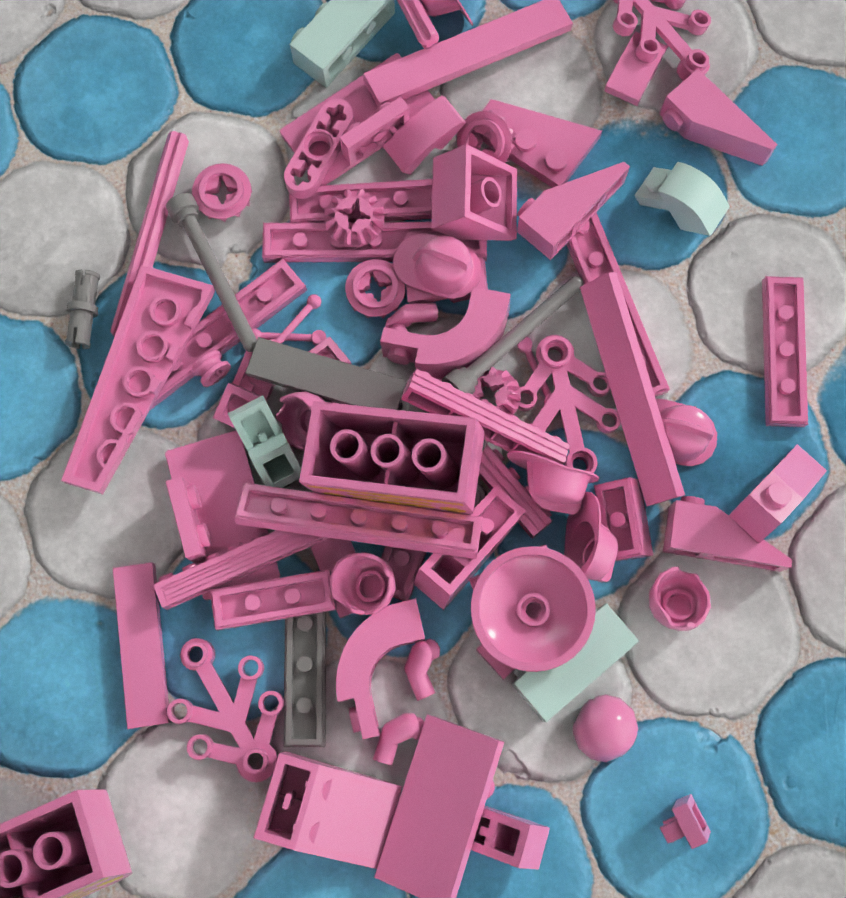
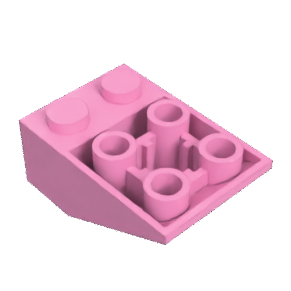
[254,751,402,869]

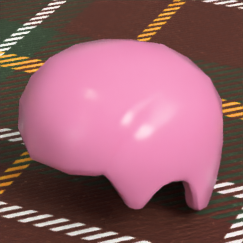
[275,391,325,451]
[330,552,396,615]
[649,566,711,631]
[573,694,638,762]

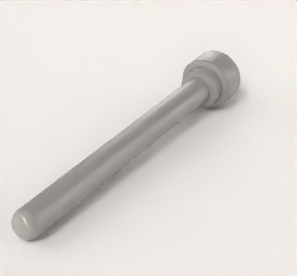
[166,193,257,352]
[442,276,584,394]

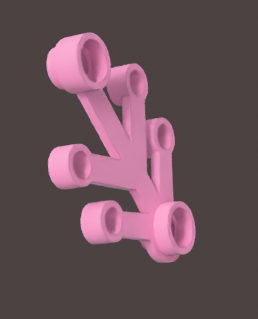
[613,0,711,81]
[518,335,621,473]
[167,638,284,782]

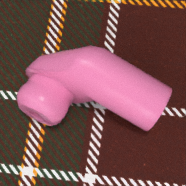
[385,303,438,332]
[404,639,440,701]
[373,713,425,765]

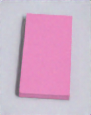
[374,715,504,898]

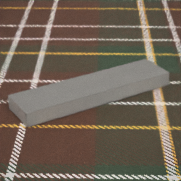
[246,337,407,410]
[284,612,326,747]

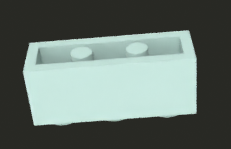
[290,0,395,88]
[512,603,639,722]

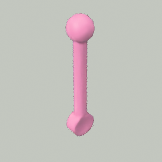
[271,294,322,344]
[252,328,327,346]
[517,337,552,405]

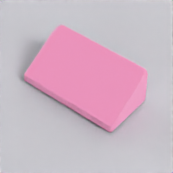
[594,477,653,561]

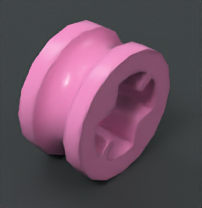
[192,350,231,387]

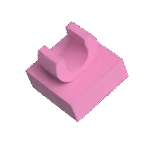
[660,794,711,849]

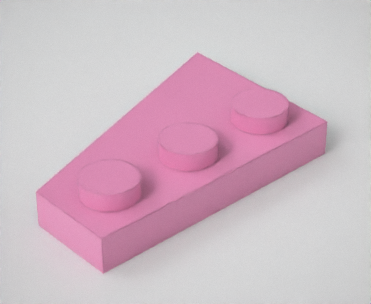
[479,99,602,187]

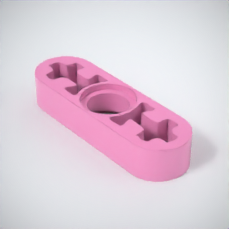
[284,99,354,199]

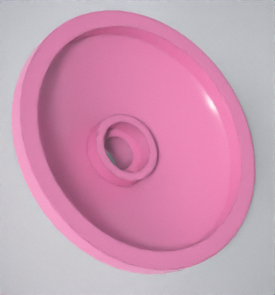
[471,546,596,672]

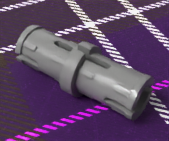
[65,269,100,349]

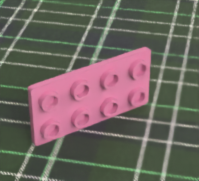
[280,53,435,186]
[165,431,281,600]

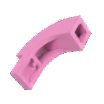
[380,287,511,379]
[336,598,425,739]

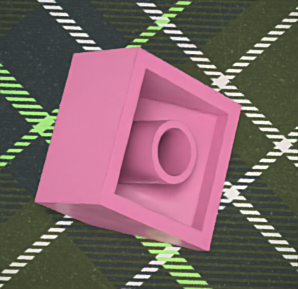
[431,144,517,241]

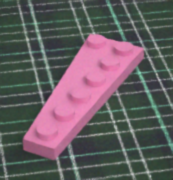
[61,265,215,495]

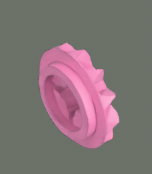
[457,111,515,163]
[192,163,252,222]
[325,188,385,247]
[345,259,406,318]
[472,367,521,415]

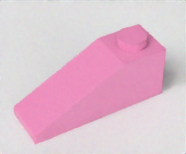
[659,69,778,166]
[517,162,630,260]
[728,444,827,543]
[414,486,526,610]
[663,496,792,572]
[471,806,550,870]

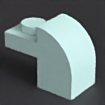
[634,162,730,236]
[228,395,301,488]

